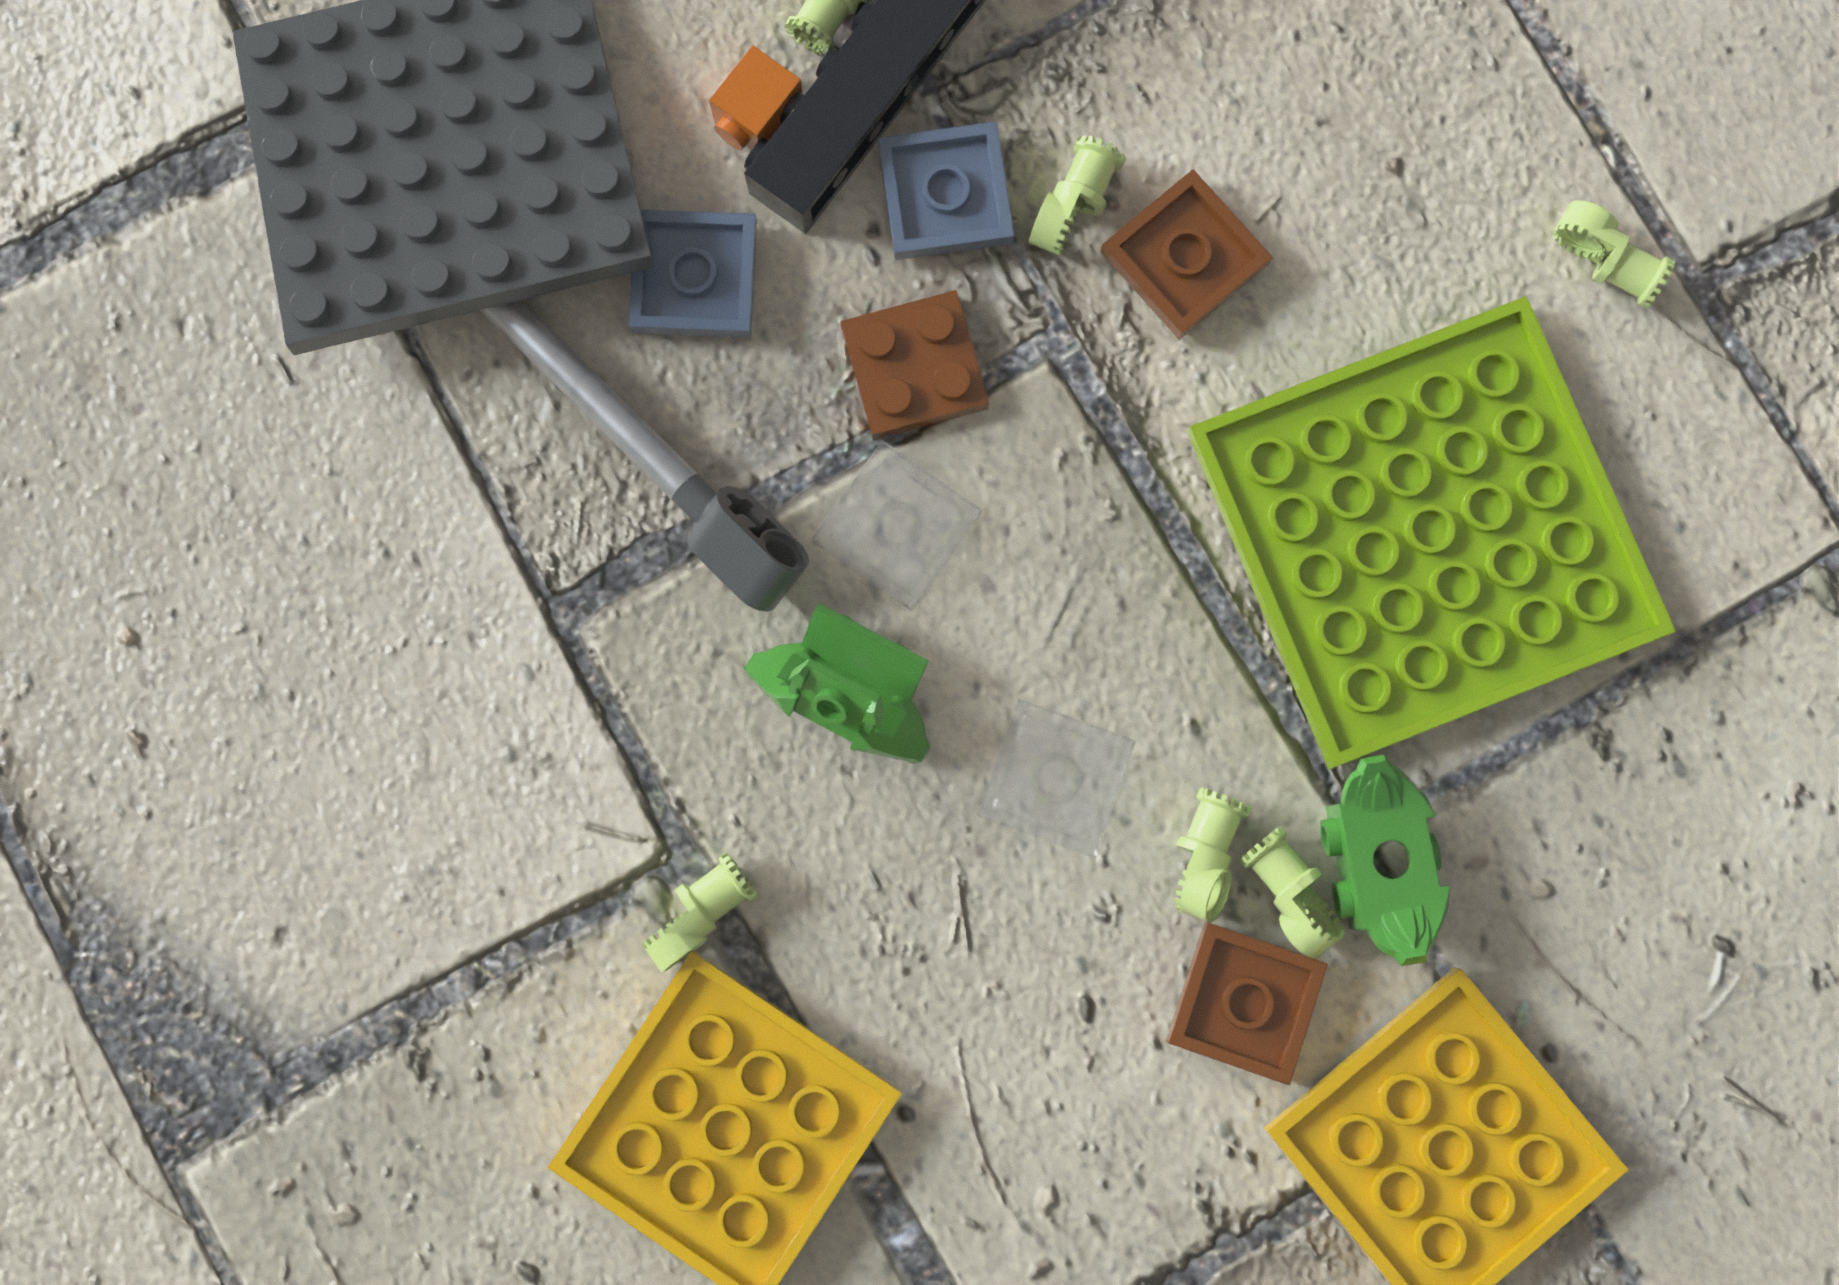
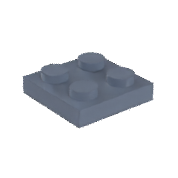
[878,121,1014,260]
[628,210,758,338]

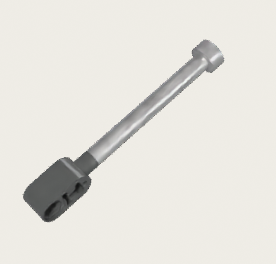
[480,300,809,612]

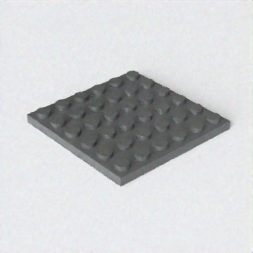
[232,0,654,355]

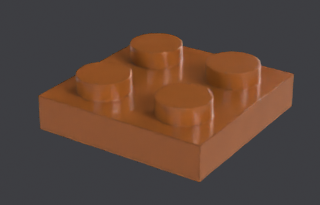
[1100,169,1273,340]
[840,290,989,440]
[1165,922,1328,1086]

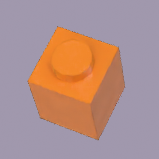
[709,45,803,151]

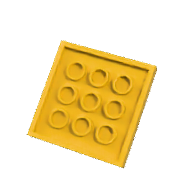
[547,951,902,1285]
[1263,967,1629,1285]

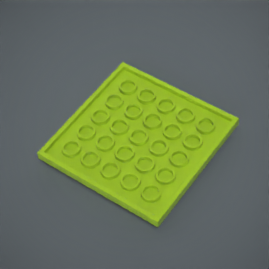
[1187,296,1676,770]

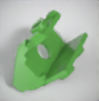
[744,603,930,764]
[1320,755,1450,966]

